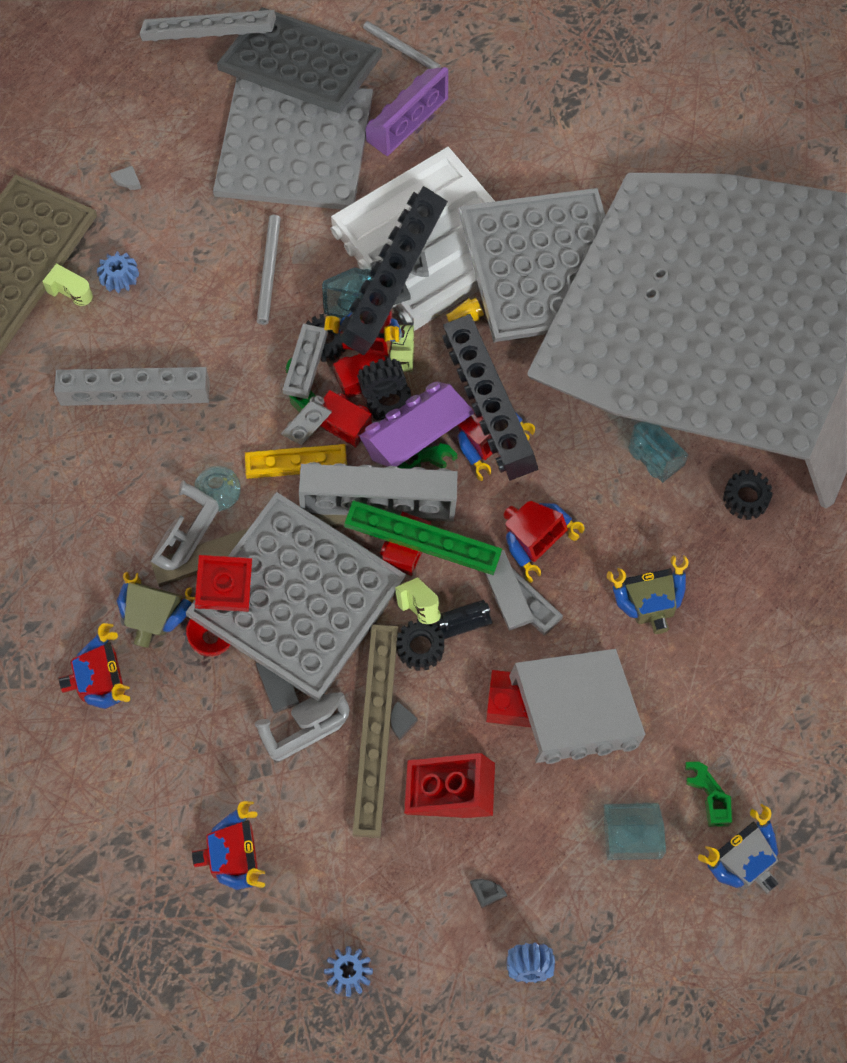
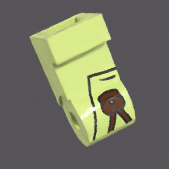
[42,263,93,306]
[390,325,414,372]
[395,577,441,624]

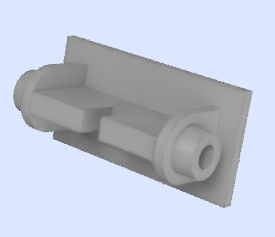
[281,395,332,445]

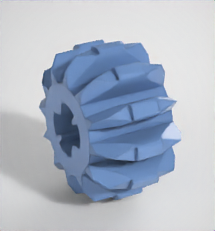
[97,251,139,293]
[507,942,555,983]
[324,946,373,997]

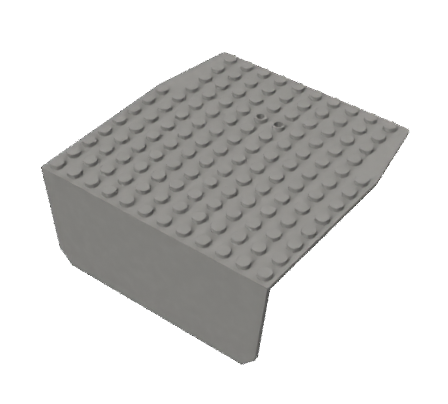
[527,173,847,508]

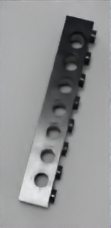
[338,186,448,356]
[442,314,539,481]

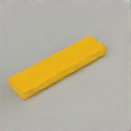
[245,444,347,479]

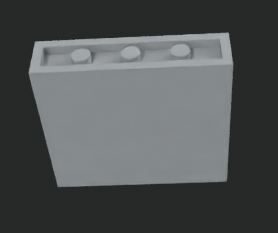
[509,649,646,764]

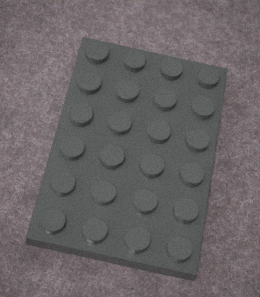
[217,7,382,114]

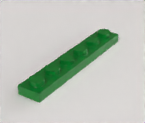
[344,500,502,576]

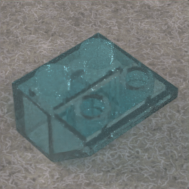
[628,422,688,483]

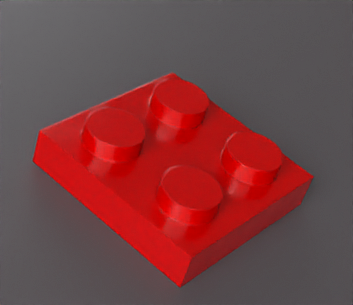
[195,555,252,612]

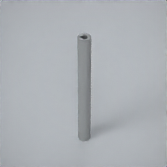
[363,21,441,69]

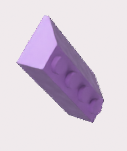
[366,67,448,156]
[359,382,474,467]

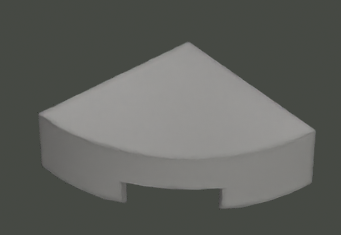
[110,166,141,190]
[411,251,429,277]

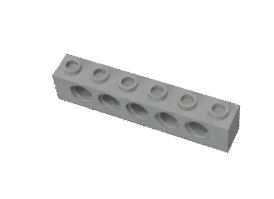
[54,367,210,406]

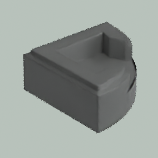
[391,702,418,740]
[470,879,507,908]

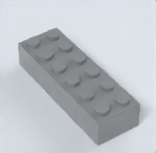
[299,462,458,521]

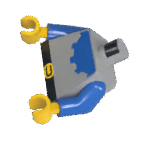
[698,804,779,894]

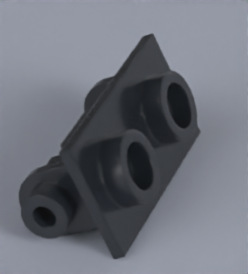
[437,600,493,639]

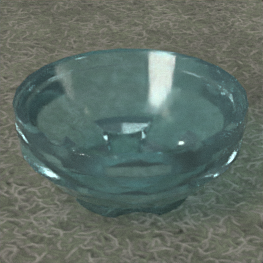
[194,466,241,511]

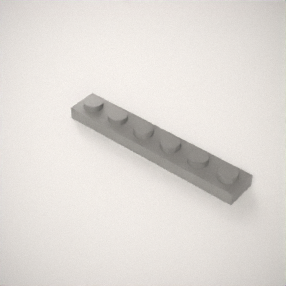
[140,10,276,41]

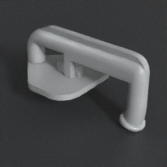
[151,481,219,570]
[255,692,350,761]

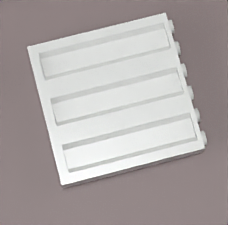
[331,147,495,331]

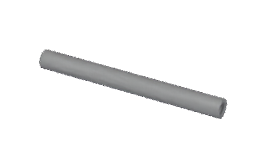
[256,215,281,325]

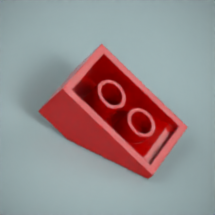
[404,753,495,818]

